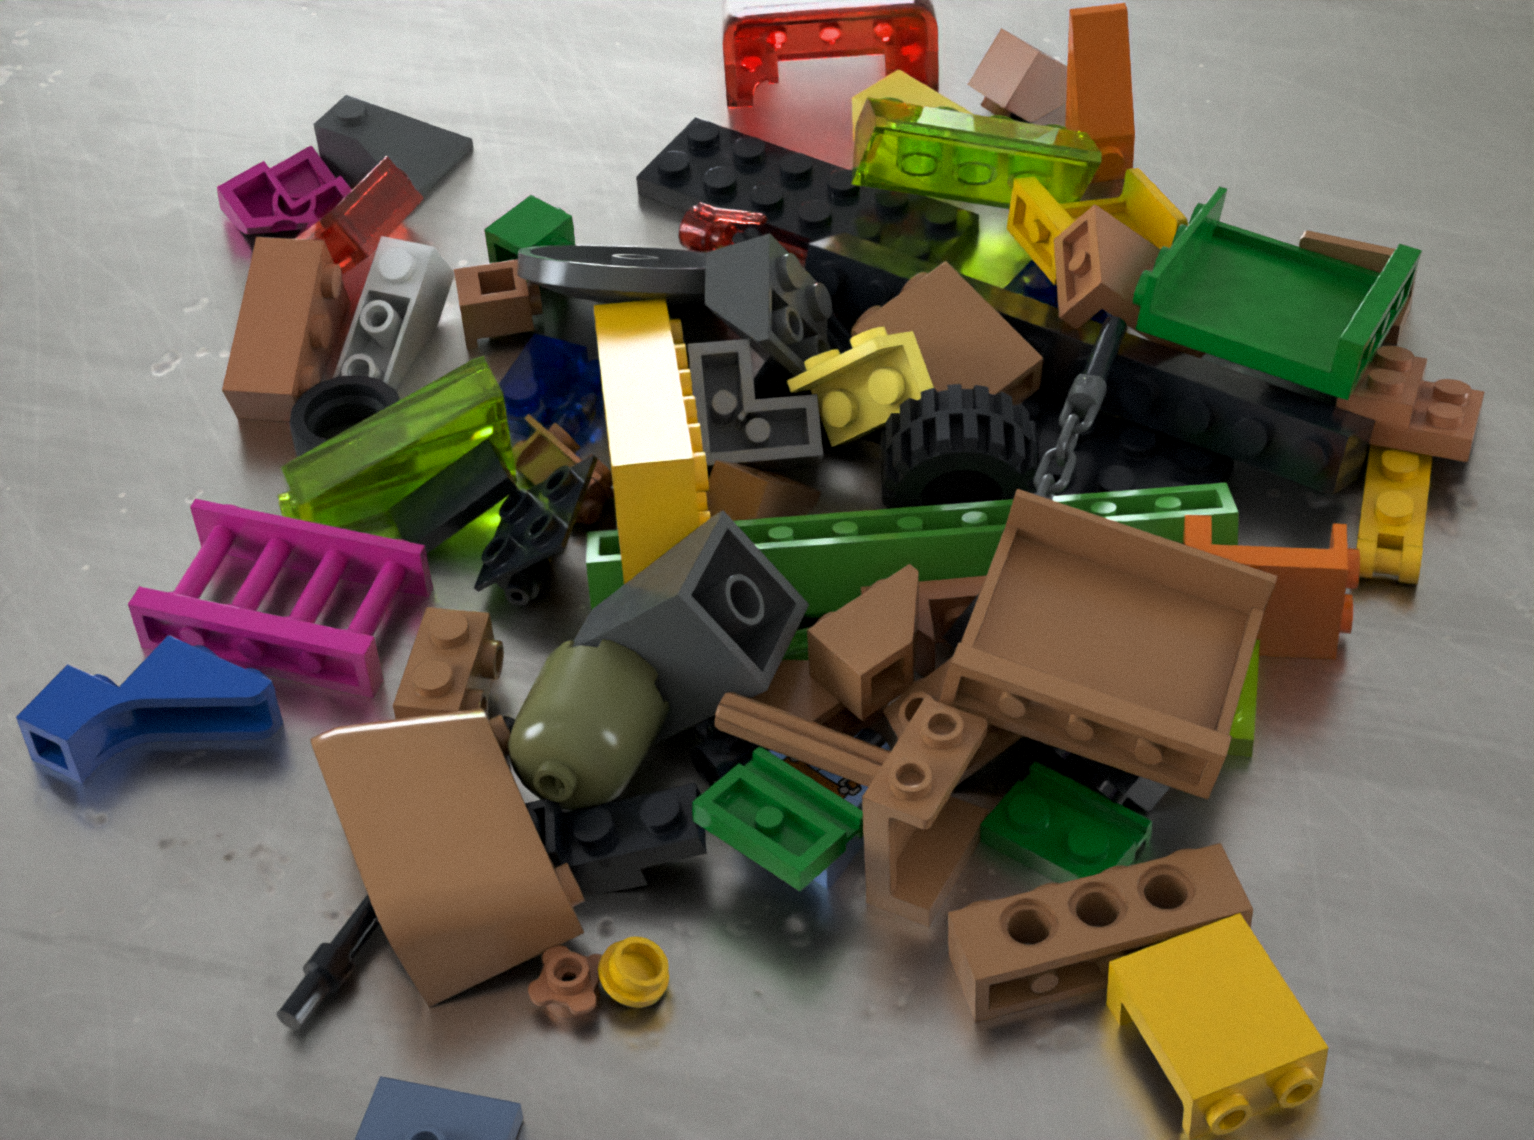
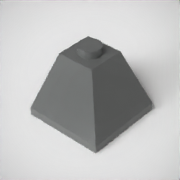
[313,95,473,208]

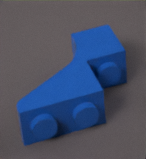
[16,635,284,784]

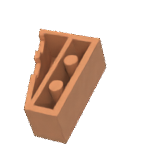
[222,237,350,422]

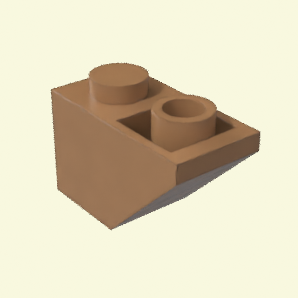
[807,564,919,720]

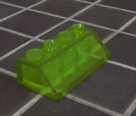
[851,97,1102,209]

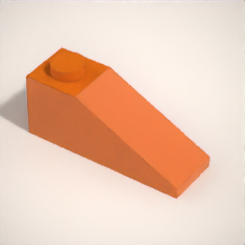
[1065,2,1135,185]

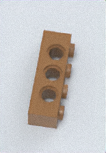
[948,843,1253,1023]

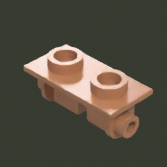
[511,414,615,524]

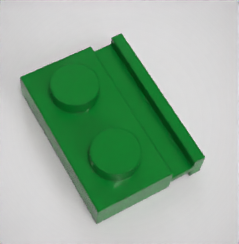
[692,746,863,891]
[980,761,1152,883]

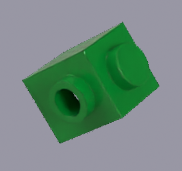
[484,195,576,289]

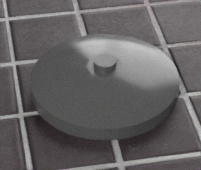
[517,245,706,306]

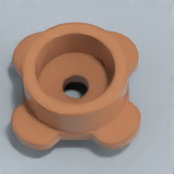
[528,945,602,1018]

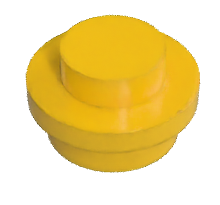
[598,936,669,1008]

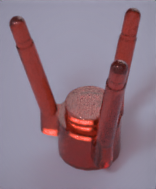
[678,202,808,261]

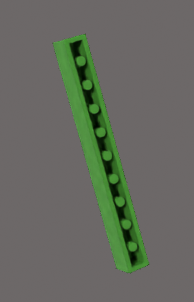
[586,483,1239,618]

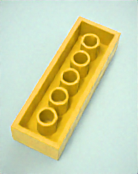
[593,299,711,584]

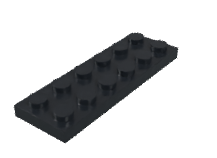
[636,117,979,266]

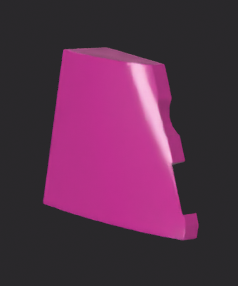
[217,145,369,235]

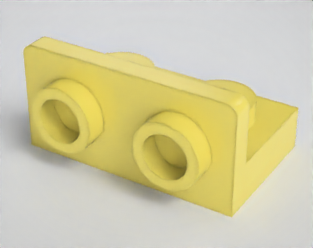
[787,326,934,447]

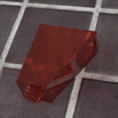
[292,156,424,275]

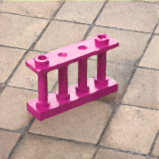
[128,498,433,699]

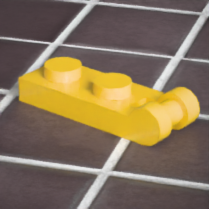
[1356,444,1432,585]

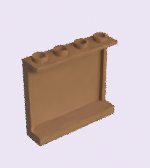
[939,489,1278,800]

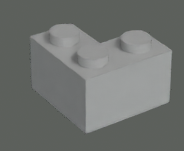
[687,339,823,477]

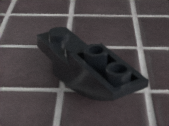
[525,783,707,895]

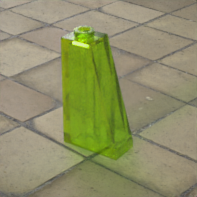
[277,356,517,533]

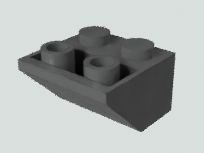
[705,233,832,394]

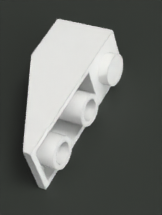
[333,236,454,390]

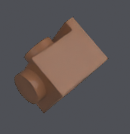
[454,259,543,350]

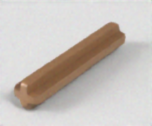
[714,692,891,787]

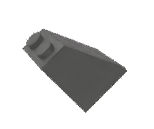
[573,510,809,744]

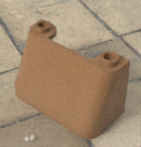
[310,708,585,1007]

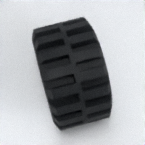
[880,384,1040,509]

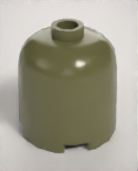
[508,639,670,811]

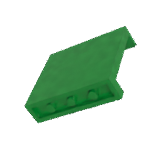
[1133,186,1422,400]

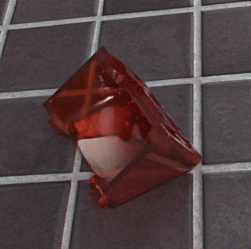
[721,0,939,108]

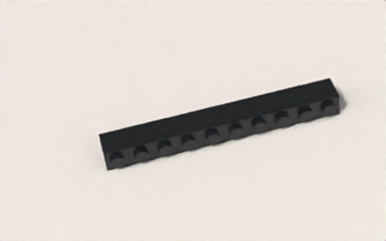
[804,232,1375,495]

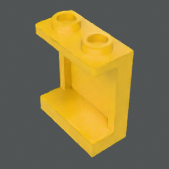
[1007,168,1188,285]
[1106,913,1329,1140]

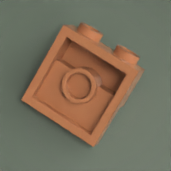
[1336,346,1485,462]

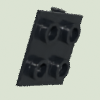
[474,455,598,605]

